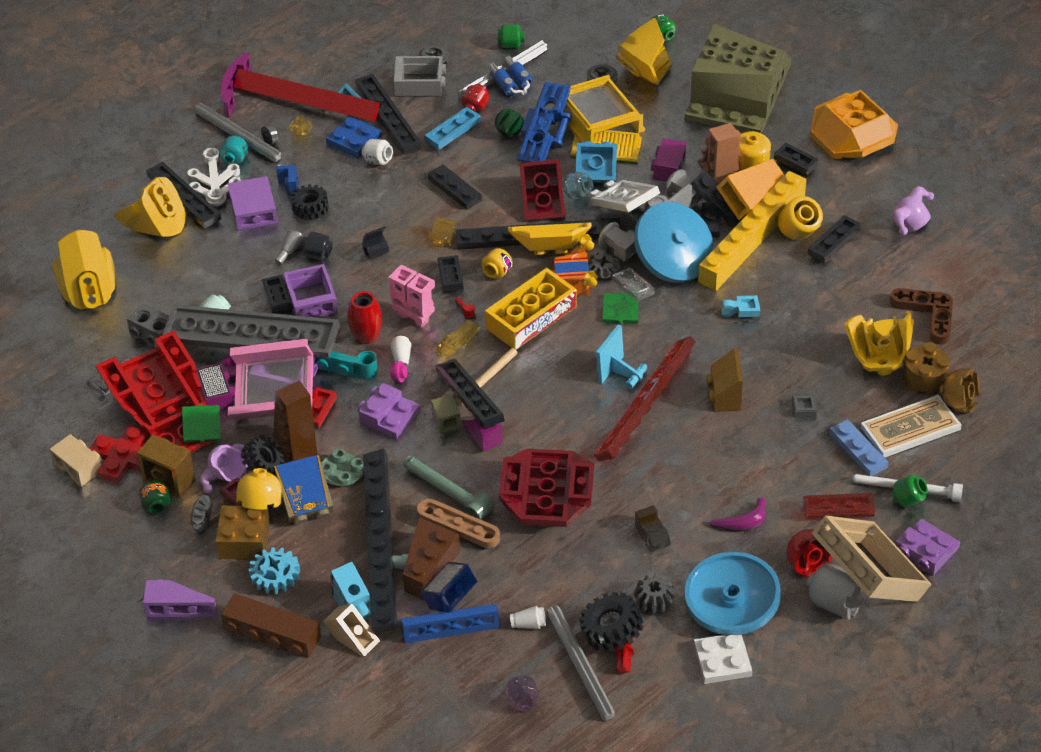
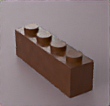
[221,593,321,658]

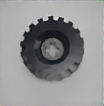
[579,592,644,652]

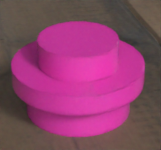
[390,361,408,383]

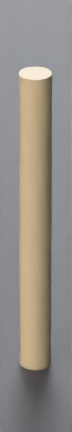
[456,348,517,406]

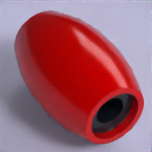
[347,291,382,344]

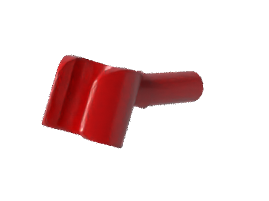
[455,297,476,318]

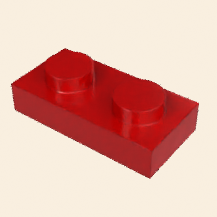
[312,387,337,429]

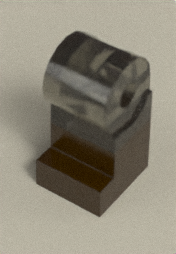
[635,505,671,552]

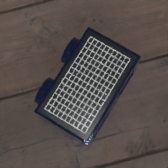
[420,561,478,613]

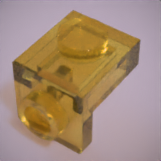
[427,217,457,247]

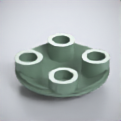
[321,449,364,486]

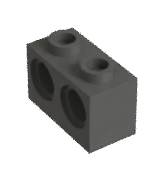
[127,303,169,346]

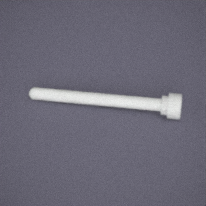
[852,474,963,503]

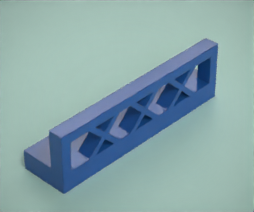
[401,604,499,643]

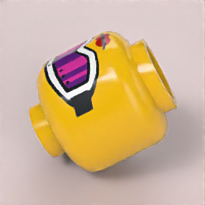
[481,248,513,279]

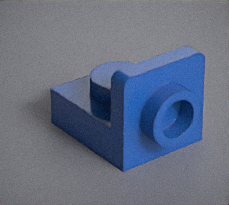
[276,165,298,197]

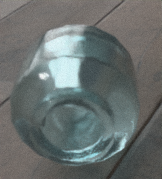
[563,172,593,199]

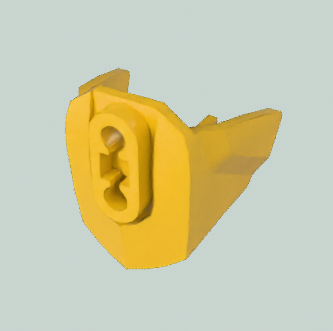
[615,18,672,86]
[114,177,186,237]

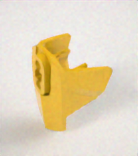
[52,230,115,310]
[845,311,914,376]

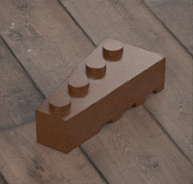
[273,380,318,462]

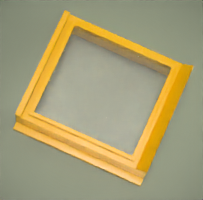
[553,75,645,143]

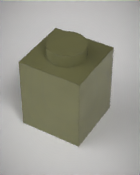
[431,395,461,433]

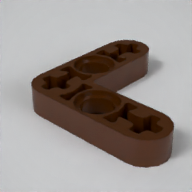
[890,288,953,344]

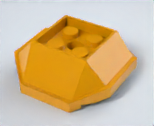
[810,90,898,159]

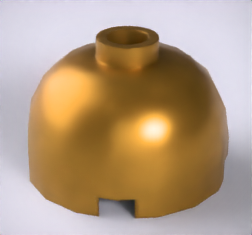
[940,368,980,413]

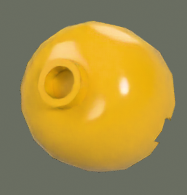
[236,468,282,510]

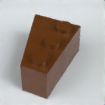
[403,517,460,600]

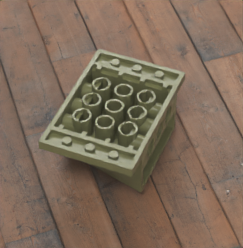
[684,24,792,133]

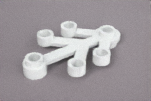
[187,148,241,206]

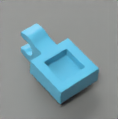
[721,295,760,317]

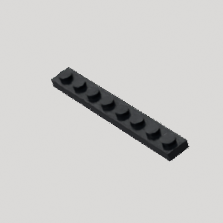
[456,218,621,250]

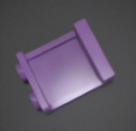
[227,176,278,231]

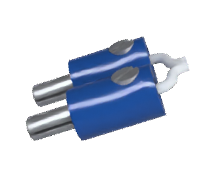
[489,56,533,95]

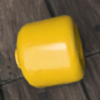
[738,131,771,171]
[778,196,823,240]

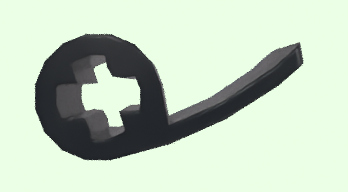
[362,226,389,260]

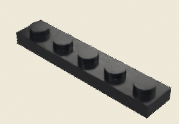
[146,162,221,228]

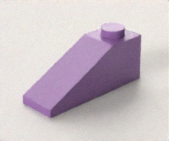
[143,579,217,617]

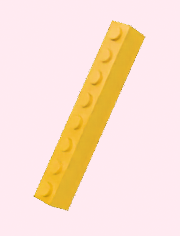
[698,171,806,291]

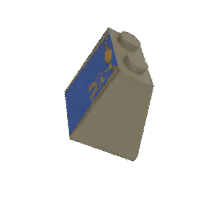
[274,455,333,524]

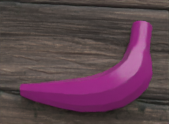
[710,498,766,531]

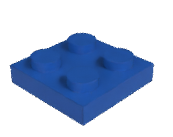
[326,116,381,158]

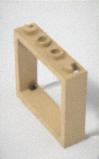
[812,516,931,602]

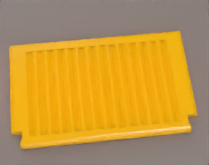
[570,130,642,163]

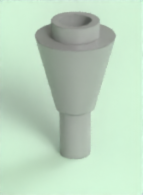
[275,230,303,265]

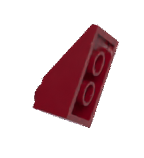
[519,159,566,222]

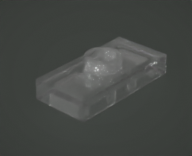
[613,268,655,302]

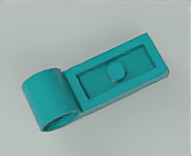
[315,351,378,380]

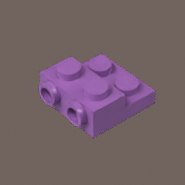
[358,383,421,439]
[895,519,960,576]

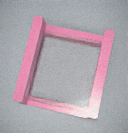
[228,339,313,423]

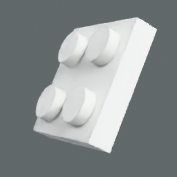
[694,634,752,684]

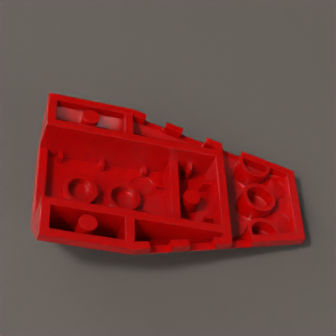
[95,331,215,452]

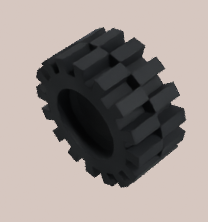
[291,184,329,220]
[241,435,284,474]

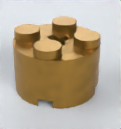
[903,342,950,395]

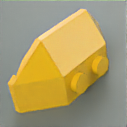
[507,223,591,255]

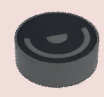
[261,124,278,145]

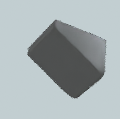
[620,206,644,227]

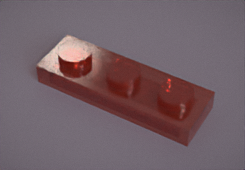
[803,493,875,519]

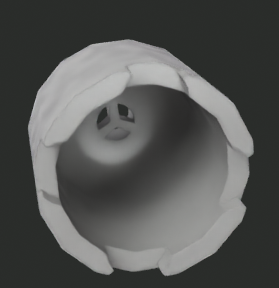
[807,564,864,620]

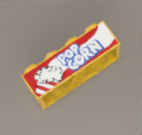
[485,268,576,349]

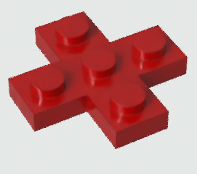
[89,424,150,484]

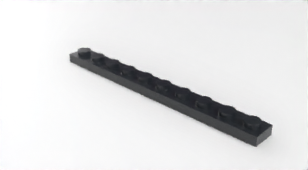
[363,448,397,635]

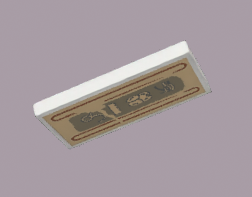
[860,395,961,458]

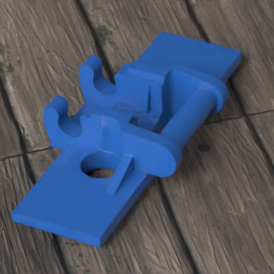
[516,82,572,162]

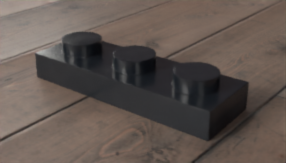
[428,164,482,210]
[690,170,745,228]
[807,215,861,263]

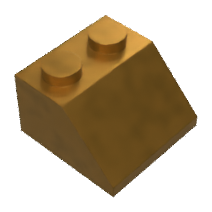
[707,349,743,412]

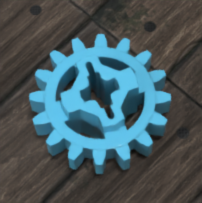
[249,547,300,594]

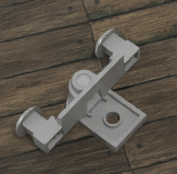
[598,169,703,261]

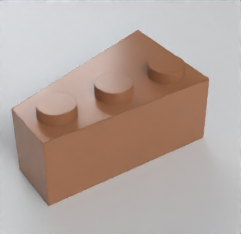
[698,123,741,184]

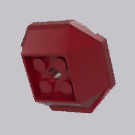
[499,449,594,527]

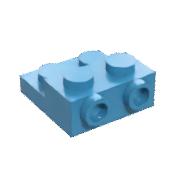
[575,141,617,183]

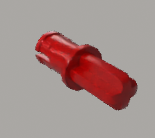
[615,638,634,674]

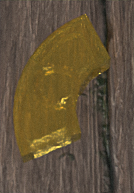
[434,319,481,357]

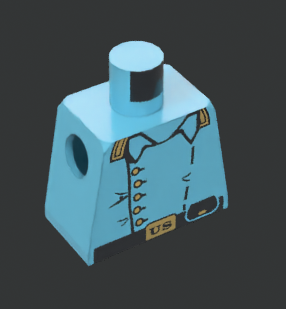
[331,562,371,621]

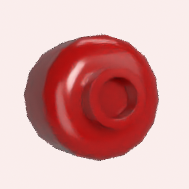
[461,84,490,113]

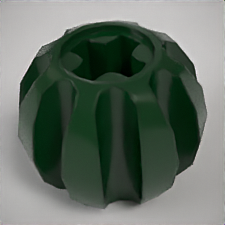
[495,108,524,138]

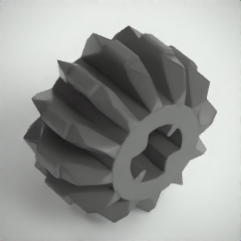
[634,574,675,615]

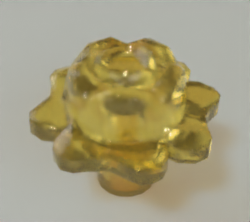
[289,115,313,136]

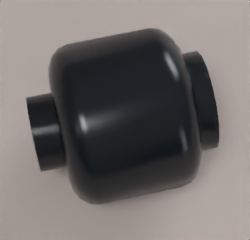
[301,232,333,261]

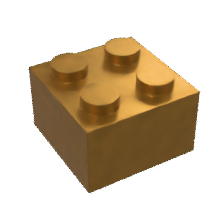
[137,435,196,498]
[216,505,270,560]

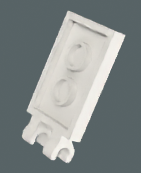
[588,180,660,212]

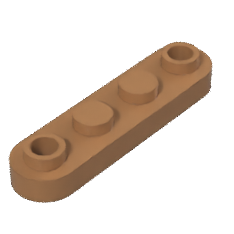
[417,499,500,548]

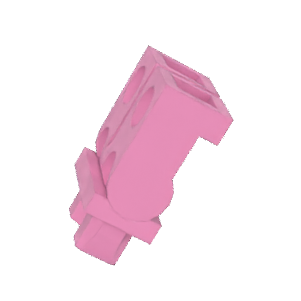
[388,265,435,327]

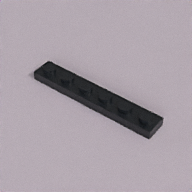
[355,74,422,154]
[435,358,505,429]

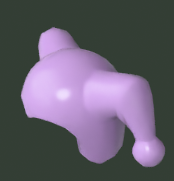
[892,186,934,235]
[199,443,248,494]

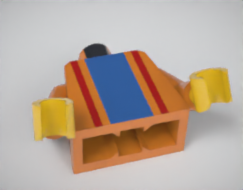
[542,234,598,296]

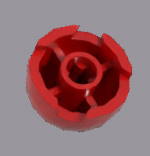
[786,529,833,577]

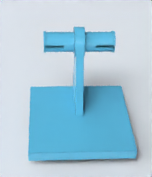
[595,325,648,390]

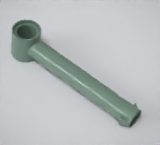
[403,455,495,520]

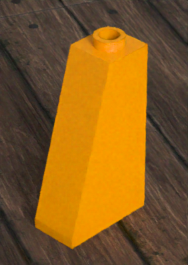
[716,159,784,220]

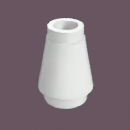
[390,336,411,368]
[510,606,546,629]

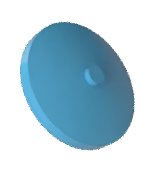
[634,202,714,283]
[685,552,781,635]

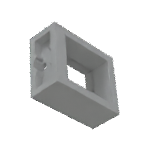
[394,56,446,96]

